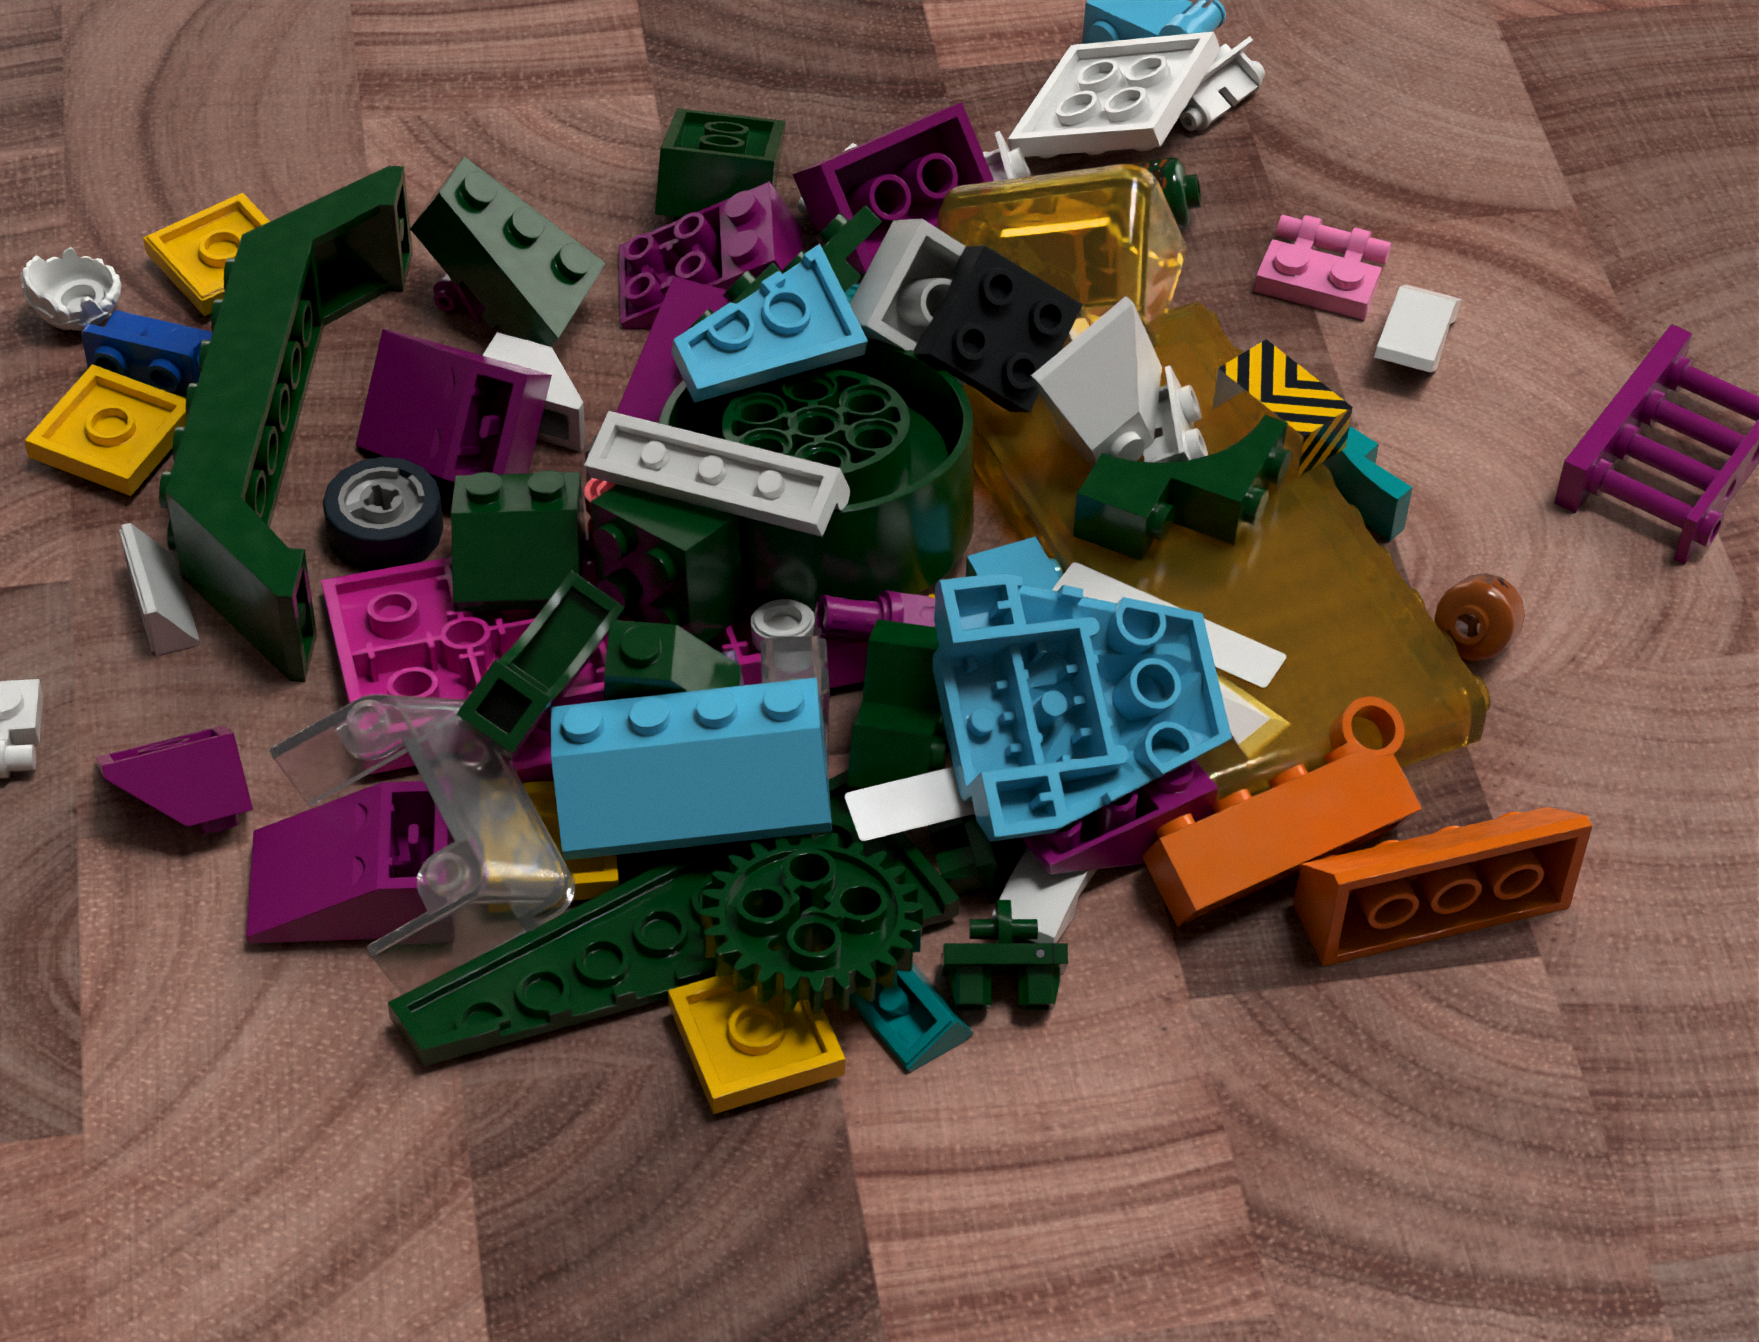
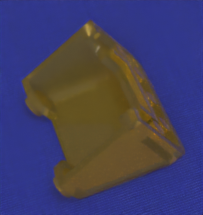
[937,164,1188,347]

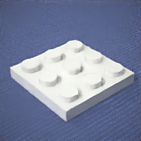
[1007,32,1221,158]

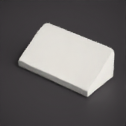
[119,523,200,656]

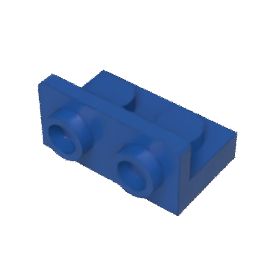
[81,310,213,396]

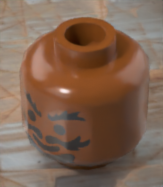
[1434,573,1525,661]

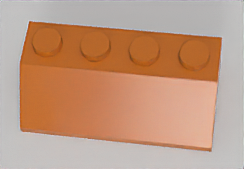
[1293,807,1593,967]

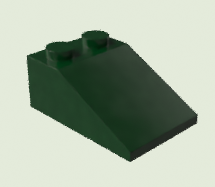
[655,108,786,223]

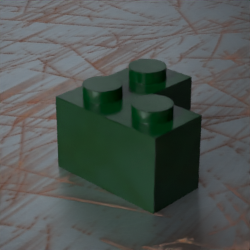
[847,619,950,788]

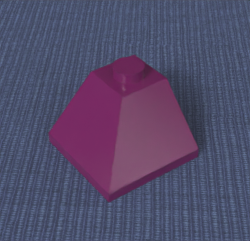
[96,725,253,834]

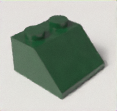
[451,470,586,612]

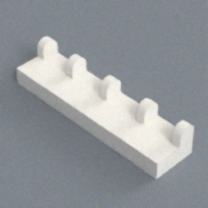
[584,411,850,537]

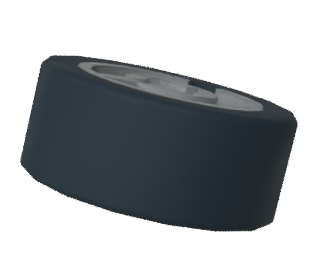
[323,457,444,571]

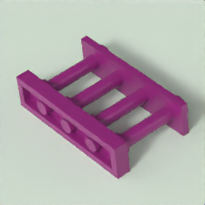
[1554,324,1759,564]

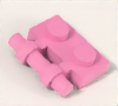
[1254,215,1392,321]

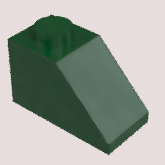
[604,620,741,701]

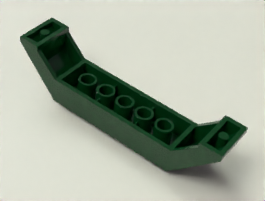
[159,165,413,682]

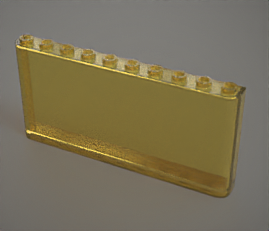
[962,301,1491,814]

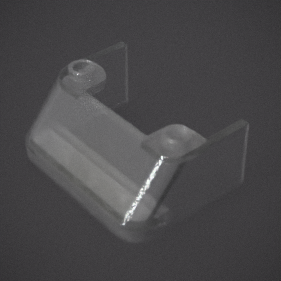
[269,694,575,995]

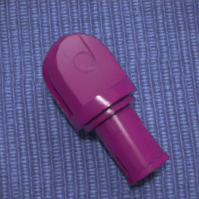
[814,590,935,641]

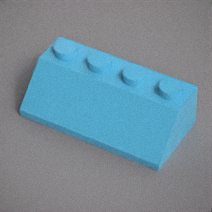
[551,678,832,860]

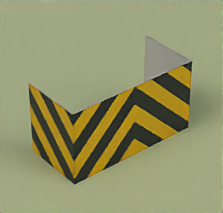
[1213,339,1353,478]

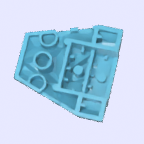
[932,573,1232,842]

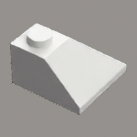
[1031,296,1162,467]

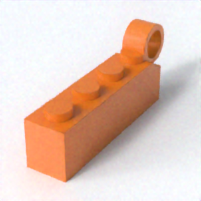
[1142,696,1422,927]

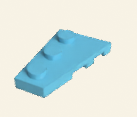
[671,244,868,403]

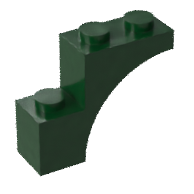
[1073,415,1292,561]
[456,570,625,762]

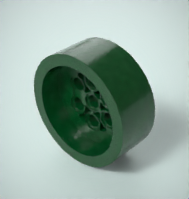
[659,338,974,613]

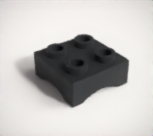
[913,245,1083,413]

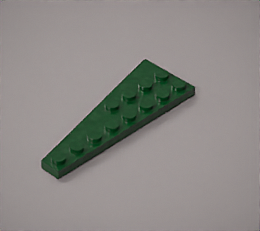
[388,770,960,1066]

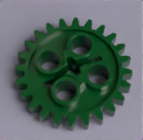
[700,833,923,1014]

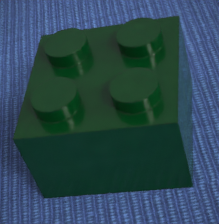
[591,484,744,643]

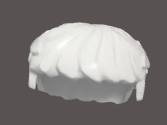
[21,247,122,331]

